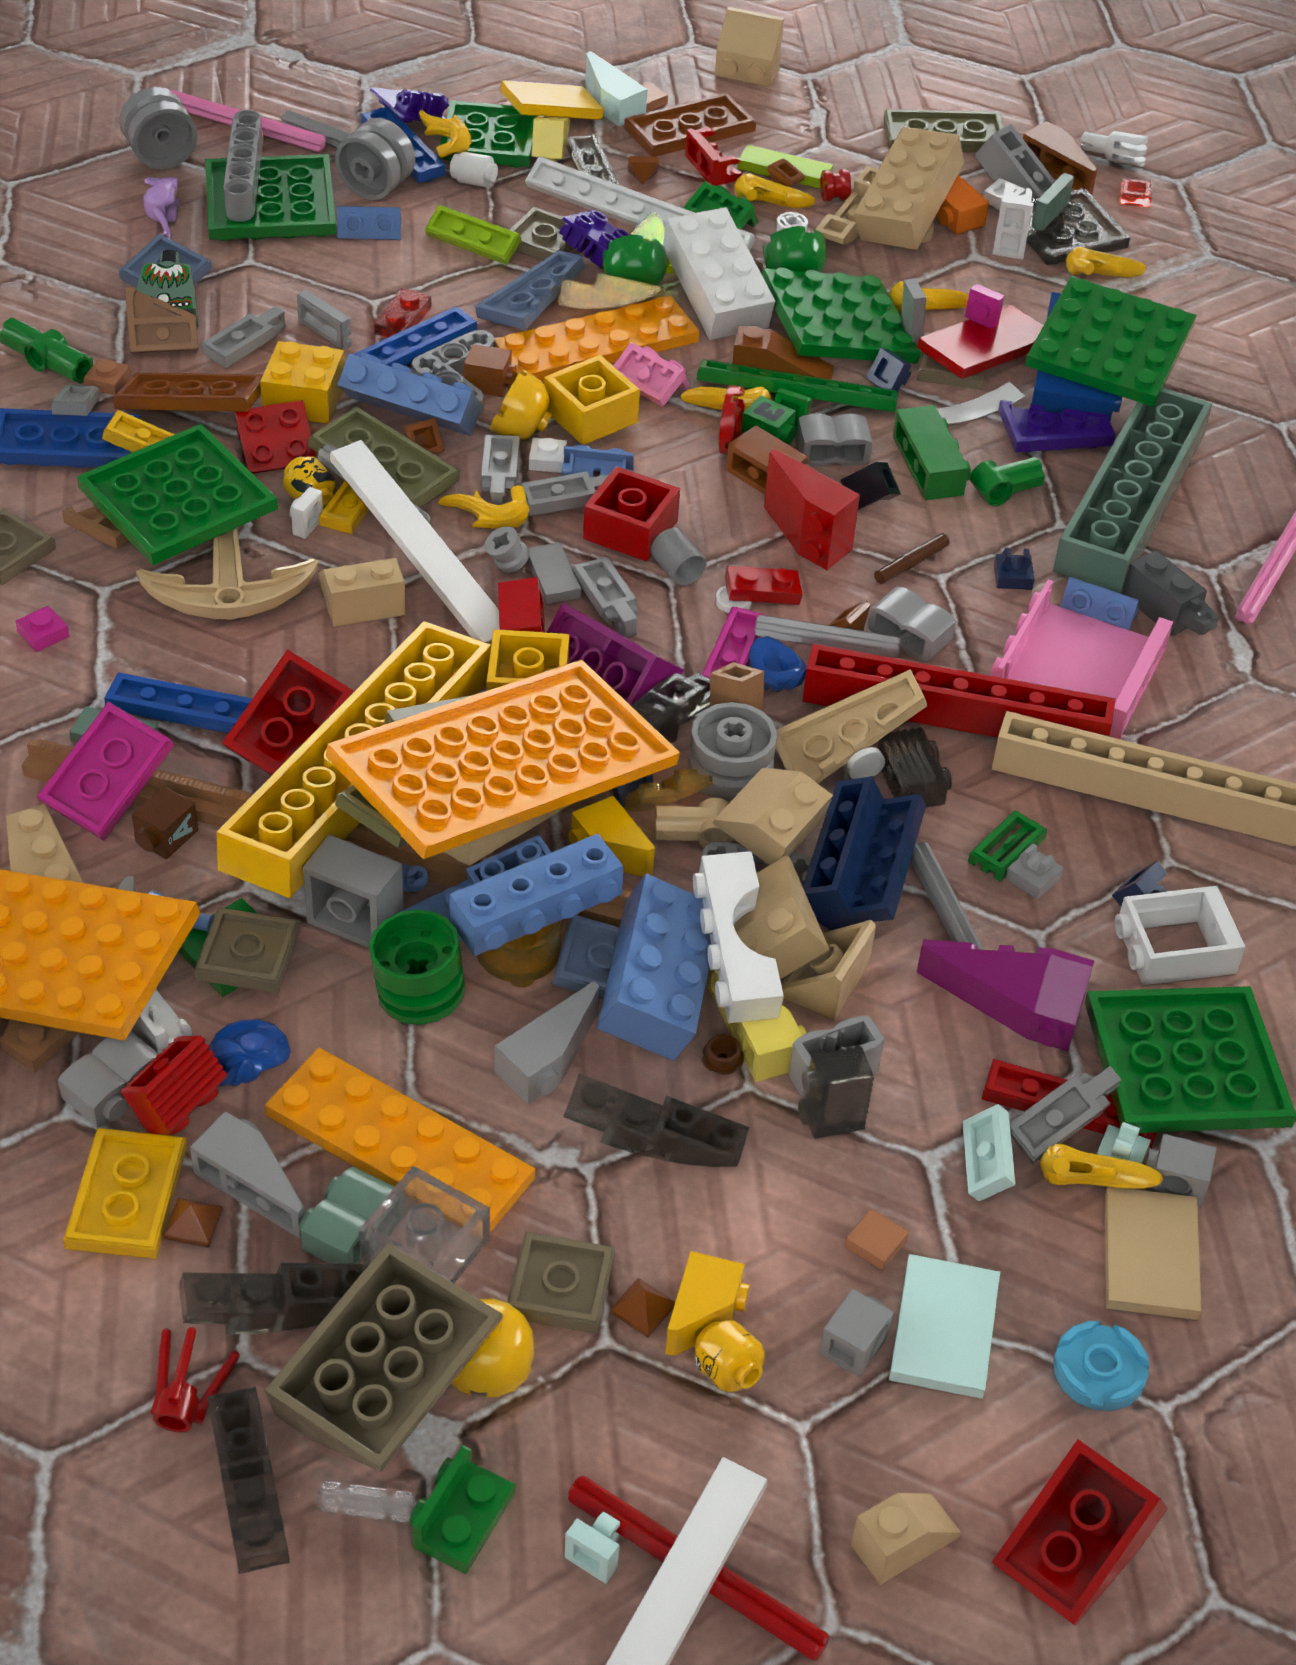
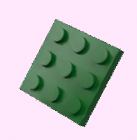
[439,100,538,168]

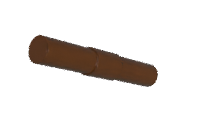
[874,533,950,584]

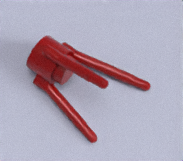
[150,1327,240,1432]

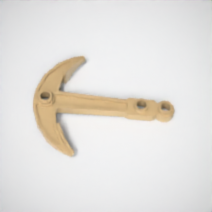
[136,528,318,620]

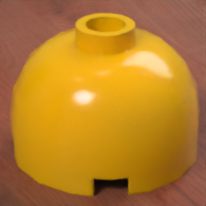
[489,369,553,441]
[451,1298,534,1398]

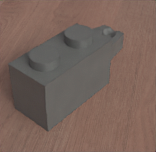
[1123,550,1219,636]

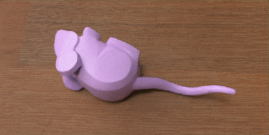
[143,177,180,239]

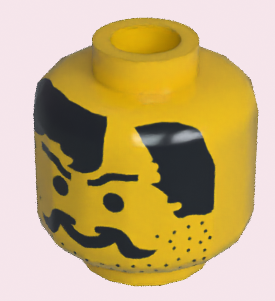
[282,457,336,507]

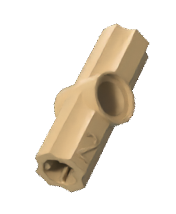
[654,798,737,848]

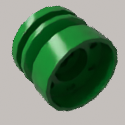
[369,909,466,1025]

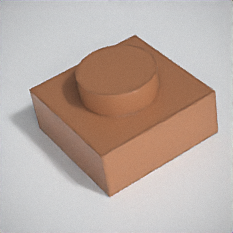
[83,358,131,395]

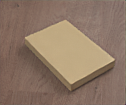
[1105,1187,1202,1320]

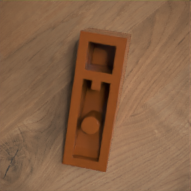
[1023,121,1097,197]
[732,325,834,380]

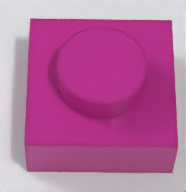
[964,284,1005,329]
[15,606,70,652]

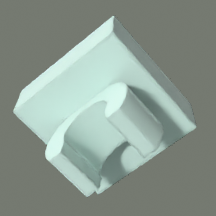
[1097,1122,1151,1164]
[564,1511,620,1584]

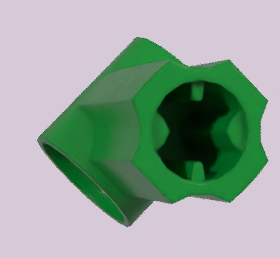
[970,457,1045,506]

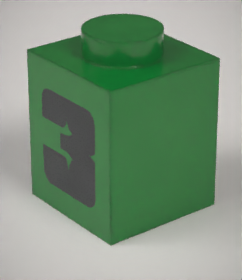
[741,396,797,445]

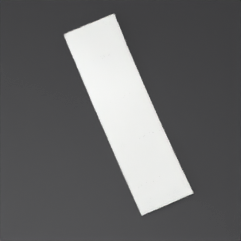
[937,381,1025,424]

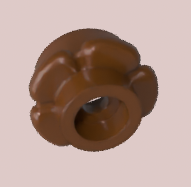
[702,1034,744,1075]

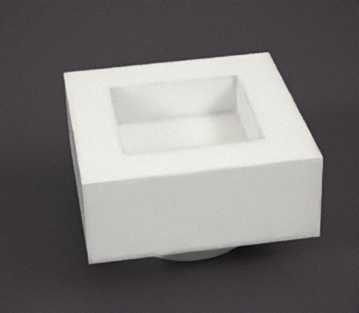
[983,178,1026,210]
[529,438,567,473]
[289,487,323,539]

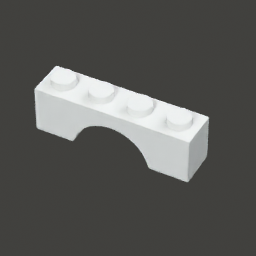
[693,851,784,1023]

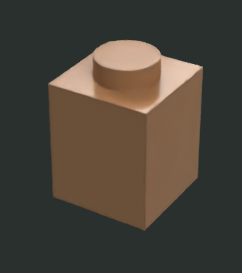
[710,662,764,711]

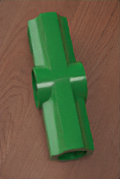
[0,317,93,384]

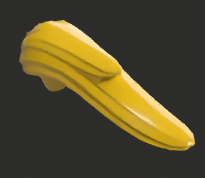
[419,109,471,158]
[734,173,816,208]
[1065,247,1147,278]
[889,281,969,311]
[680,387,772,411]
[438,485,530,529]
[1040,1144,1163,1189]

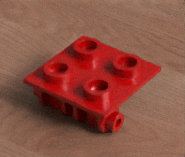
[234,400,316,474]

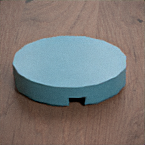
[1053,1321,1149,1411]

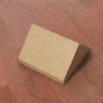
[781,920,876,1020]

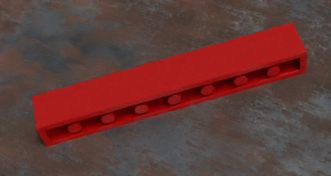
[802,644,1116,738]

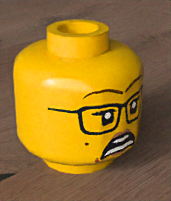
[694,1320,765,1393]

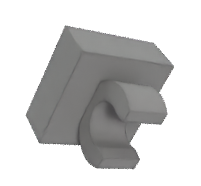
[1005,843,1064,900]

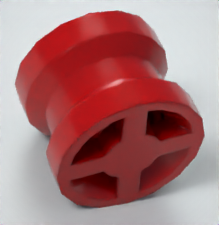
[820,169,851,201]

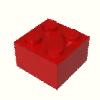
[583,466,680,562]

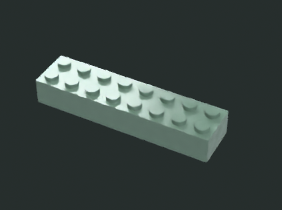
[1053,388,1212,594]

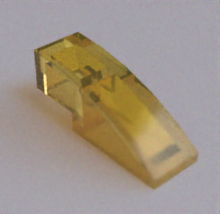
[558,273,664,309]

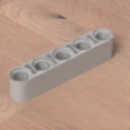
[224,110,263,222]

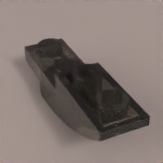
[632,672,710,743]
[563,1073,749,1167]
[179,1263,369,1335]
[207,1386,290,1574]

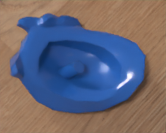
[749,636,807,692]
[209,1019,291,1086]

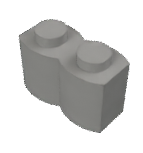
[796,414,873,466]
[867,587,956,662]
[789,1016,885,1099]
[58,1031,158,1128]

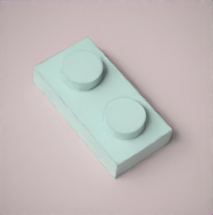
[962,1104,1016,1201]

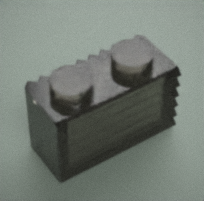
[877,726,952,807]
[798,1044,874,1138]

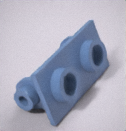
[337,206,401,240]
[562,445,634,476]
[1060,577,1139,630]

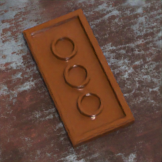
[624,93,756,157]
[113,373,263,412]

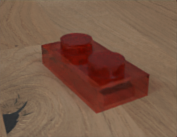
[374,288,431,338]

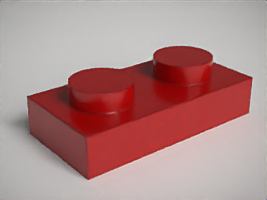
[724,566,803,605]

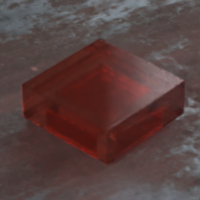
[1119,178,1152,207]

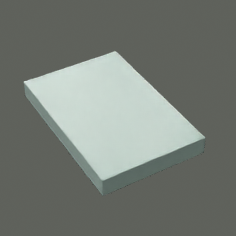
[889,1254,1000,1399]

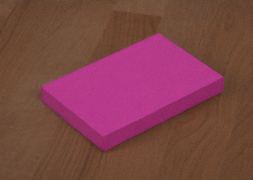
[37,702,175,841]

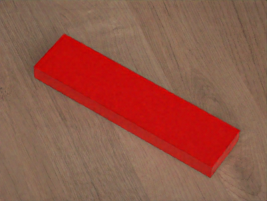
[982,1059,1156,1148]

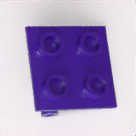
[370,87,449,123]
[559,210,630,269]

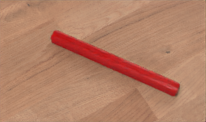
[568,1476,829,1660]

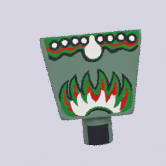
[136,250,199,327]

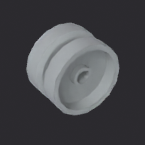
[119,87,198,170]
[335,118,415,200]
[688,702,777,801]

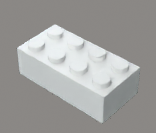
[662,207,775,340]

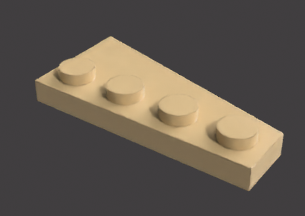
[776,669,928,783]
[6,803,83,883]

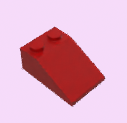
[764,449,860,570]
[222,649,354,776]
[991,1439,1168,1626]

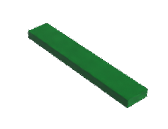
[696,359,899,412]

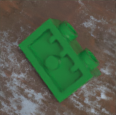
[683,181,758,230]
[409,1445,515,1574]

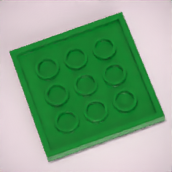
[205,154,337,241]
[761,267,921,364]
[1025,276,1197,407]
[76,424,278,565]
[1084,986,1296,1133]

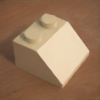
[715,7,784,87]
[318,558,406,627]
[713,768,833,865]

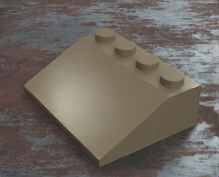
[265,1242,503,1472]

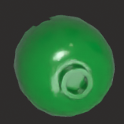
[762,226,826,273]
[603,235,667,297]

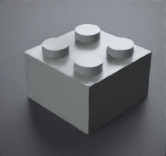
[303,835,404,948]

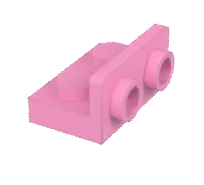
[613,342,690,407]

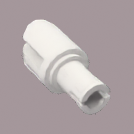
[1080,131,1148,167]

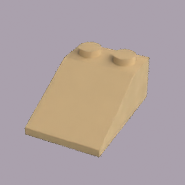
[734,855,830,979]

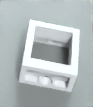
[1115,886,1246,986]

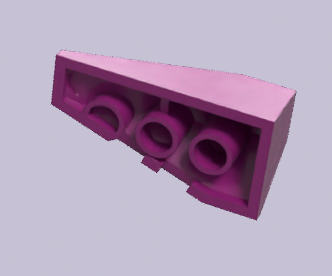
[546,602,684,717]
[917,939,1094,1051]

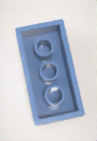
[596,873,712,1061]

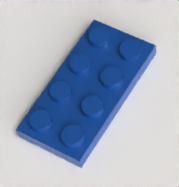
[0,408,140,468]

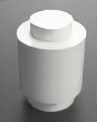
[450,152,498,187]

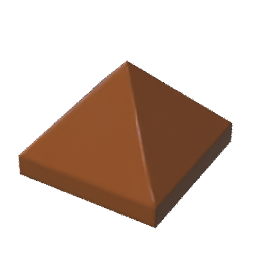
[628,156,659,184]
[767,158,805,187]
[402,417,445,454]
[829,601,870,631]
[164,1198,223,1247]
[610,1278,675,1338]

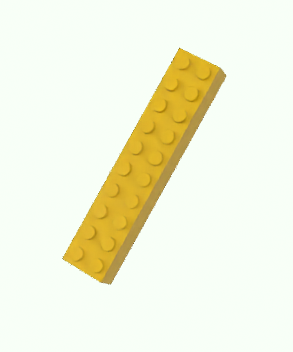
[216,621,491,898]

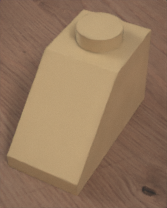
[851,1493,961,1585]

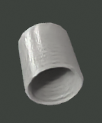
[651,528,707,585]

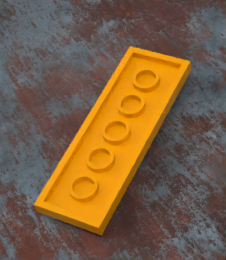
[494,295,700,382]
[265,1047,535,1241]

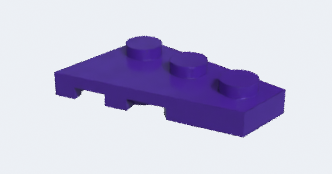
[998,400,1116,452]

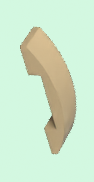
[814,166,879,244]

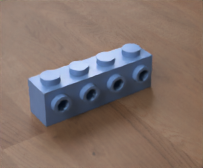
[337,353,483,436]
[449,834,624,956]

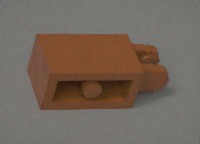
[726,426,820,494]

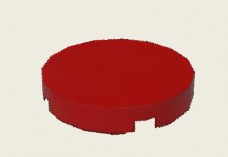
[719,385,745,455]

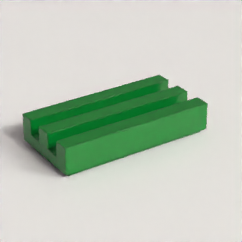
[968,810,1048,882]

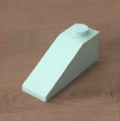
[585,51,647,126]

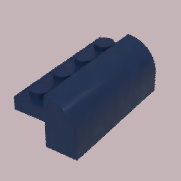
[803,776,926,930]

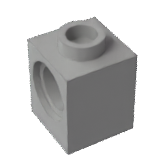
[1145,1134,1217,1208]
[819,1288,893,1377]

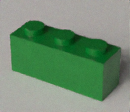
[892,405,971,501]

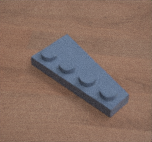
[475,250,584,330]

